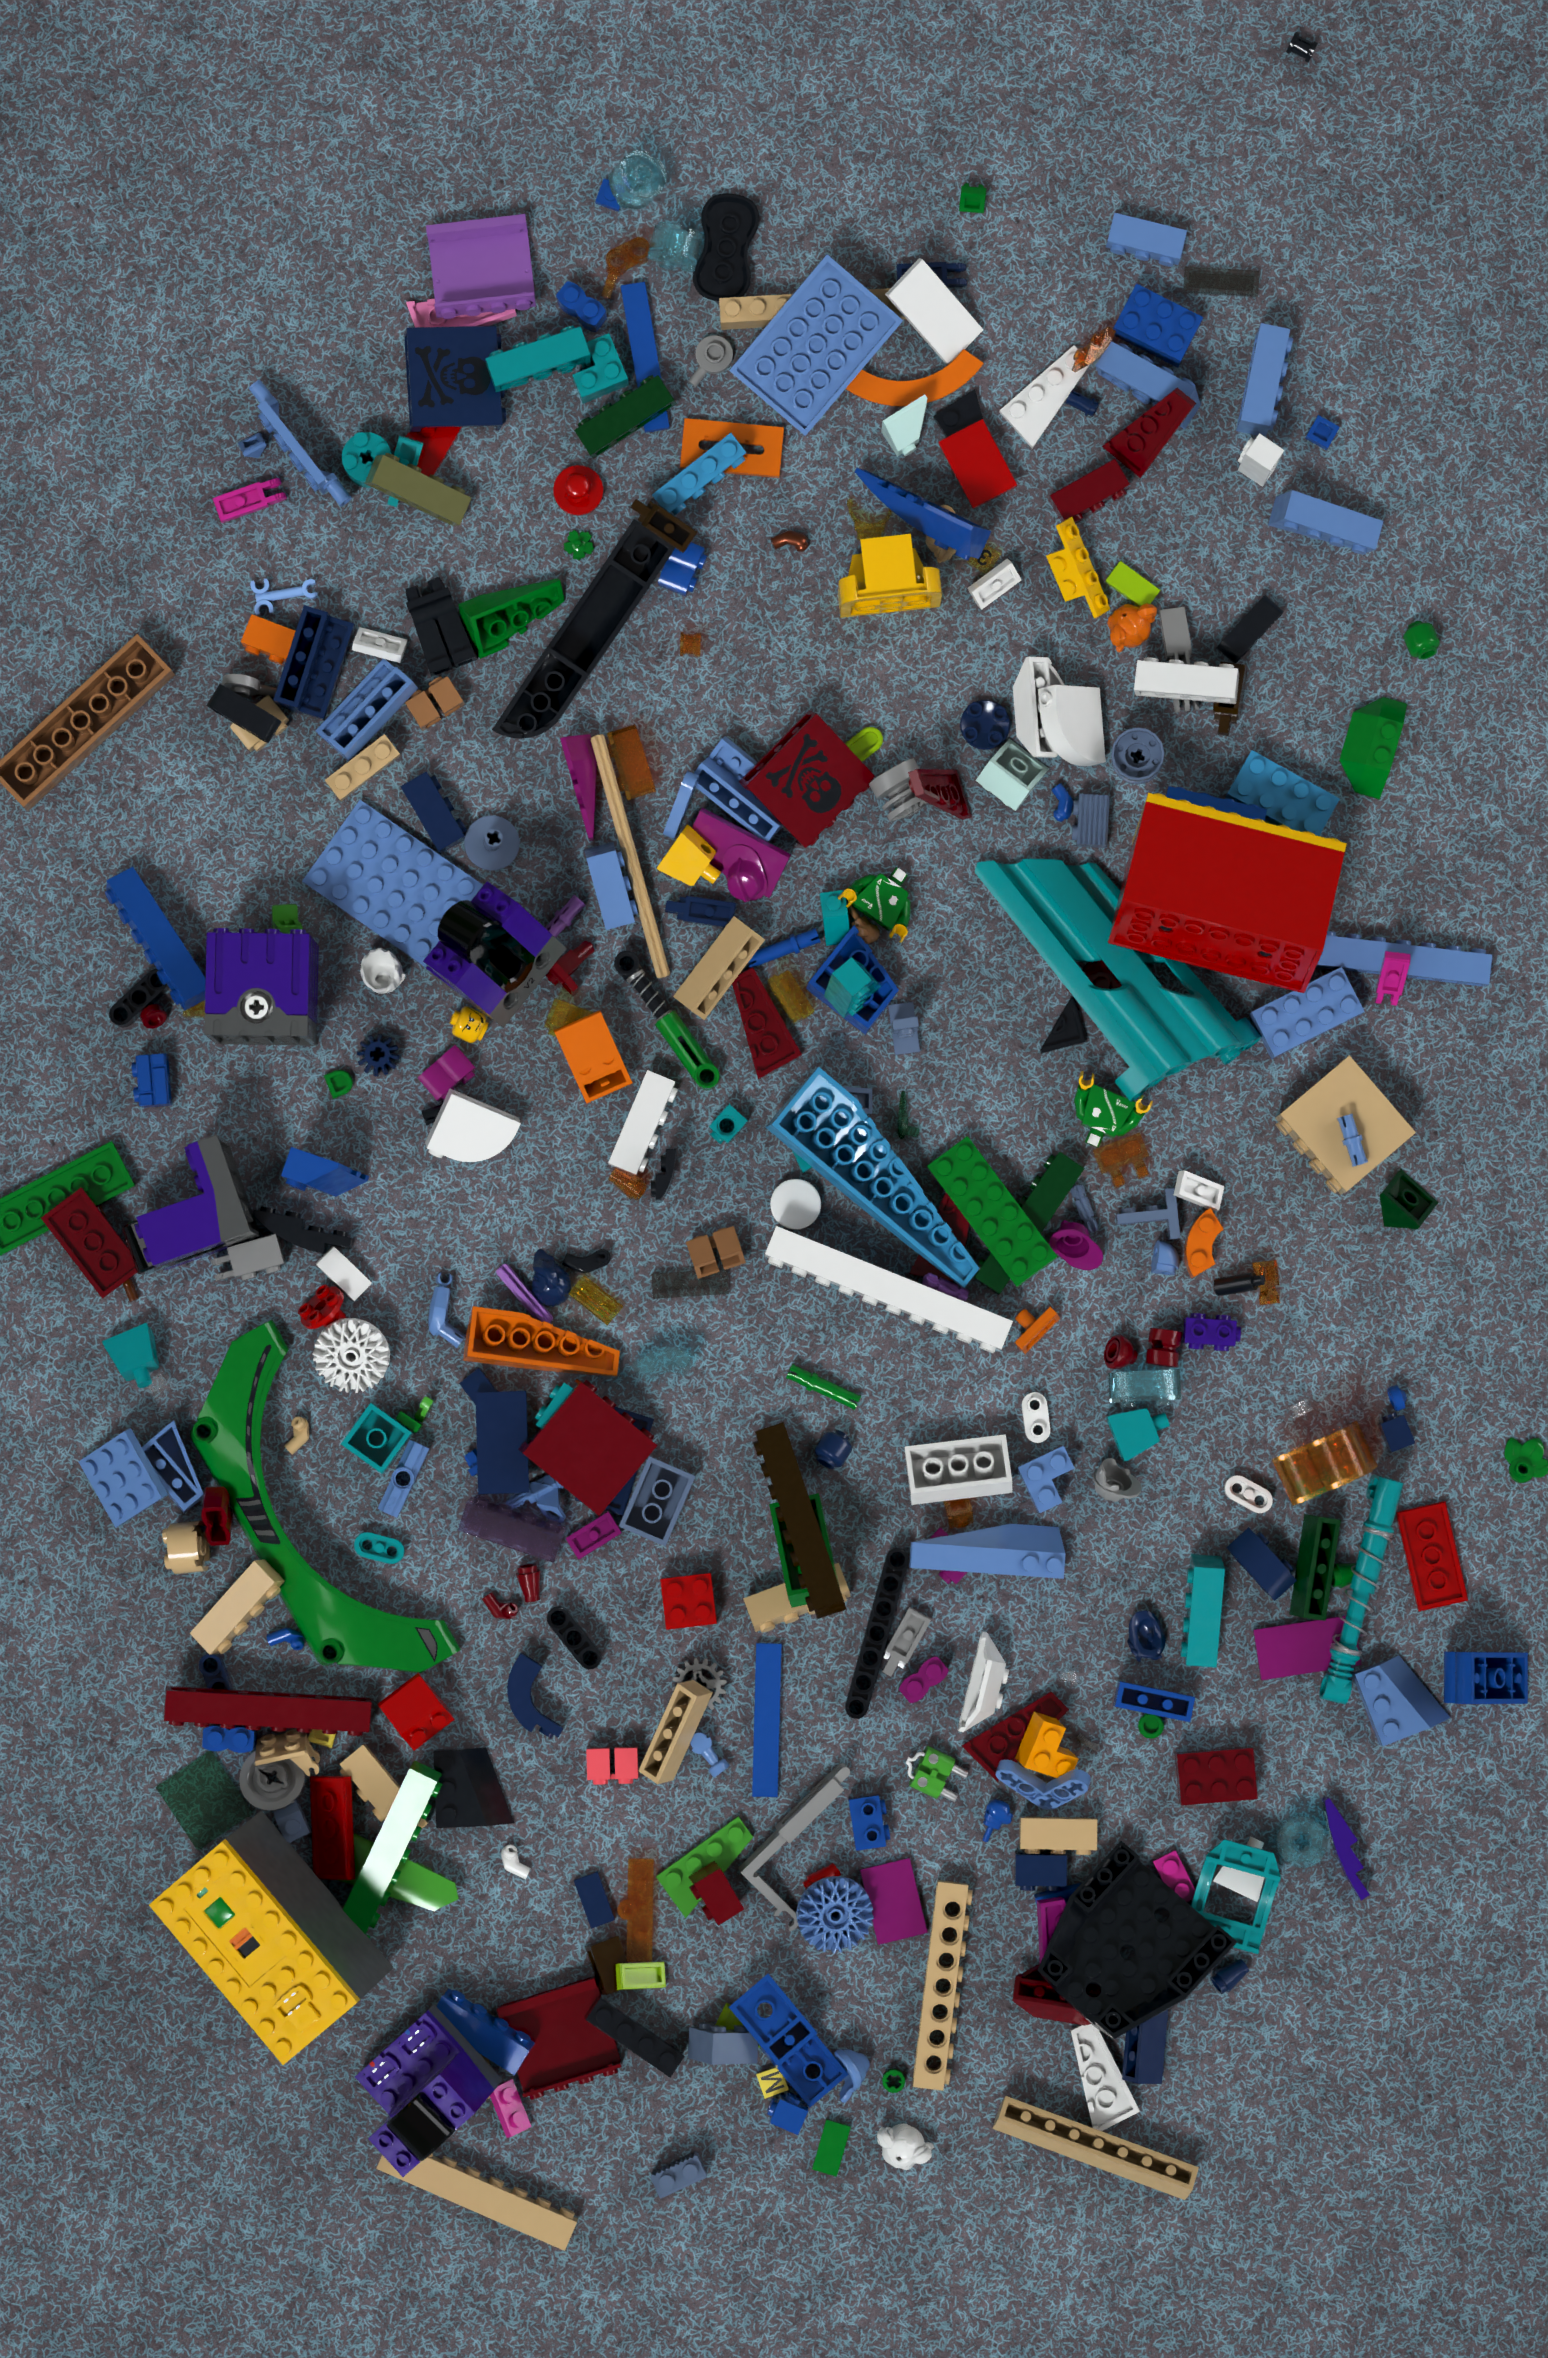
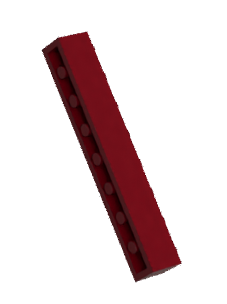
[163,1686,372,1736]

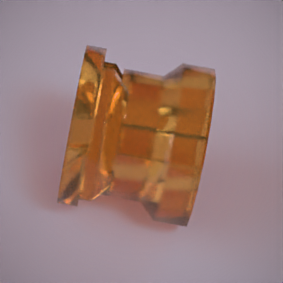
[680,631,701,657]

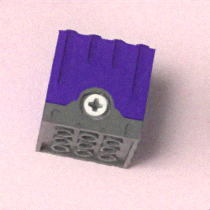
[204,928,319,1046]

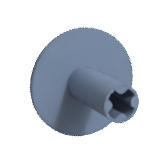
[464,815,520,871]

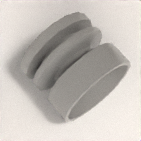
[869,758,927,822]

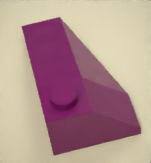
[560,734,598,842]

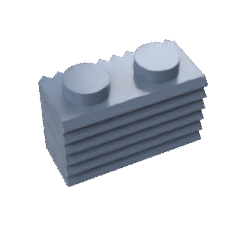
[1071,794,1110,848]
[651,2151,707,2199]

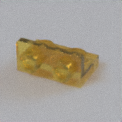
[767,970,814,1025]

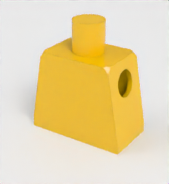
[656,824,721,886]

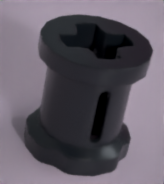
[1286,32,1318,63]

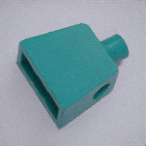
[102,1323,159,1388]
[1106,1408,1170,1462]

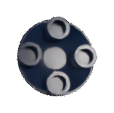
[960,700,1010,750]

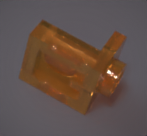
[943,1498,974,1528]

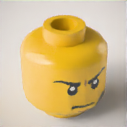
[449,1006,489,1043]

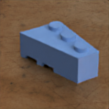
[142,1420,204,1514]

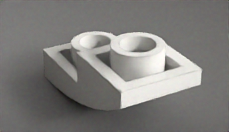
[316,1246,372,1301]

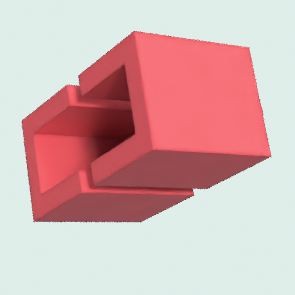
[586,1747,639,1785]

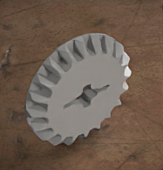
[239,1751,306,1811]

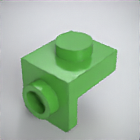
[272,904,303,934]

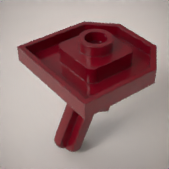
[545,941,595,997]

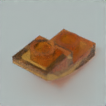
[1072,327,1116,373]

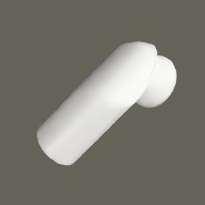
[501,1844,531,1880]

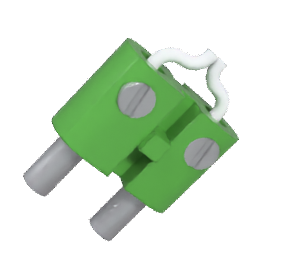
[906,1746,969,1802]

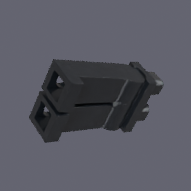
[405,577,477,677]

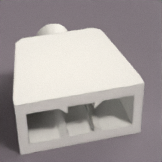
[1212,1836,1265,1902]

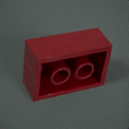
[1174,1746,1258,1806]

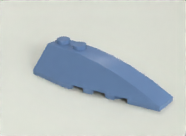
[909,1524,1065,1579]

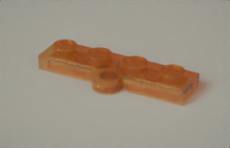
[617,1858,654,1962]

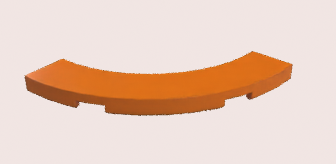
[846,349,984,407]

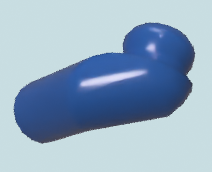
[1051,783,1073,822]

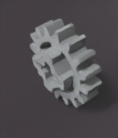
[672,1658,727,1712]

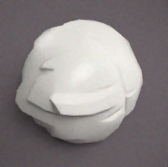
[360,948,406,994]

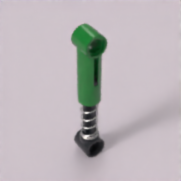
[614,951,720,1090]

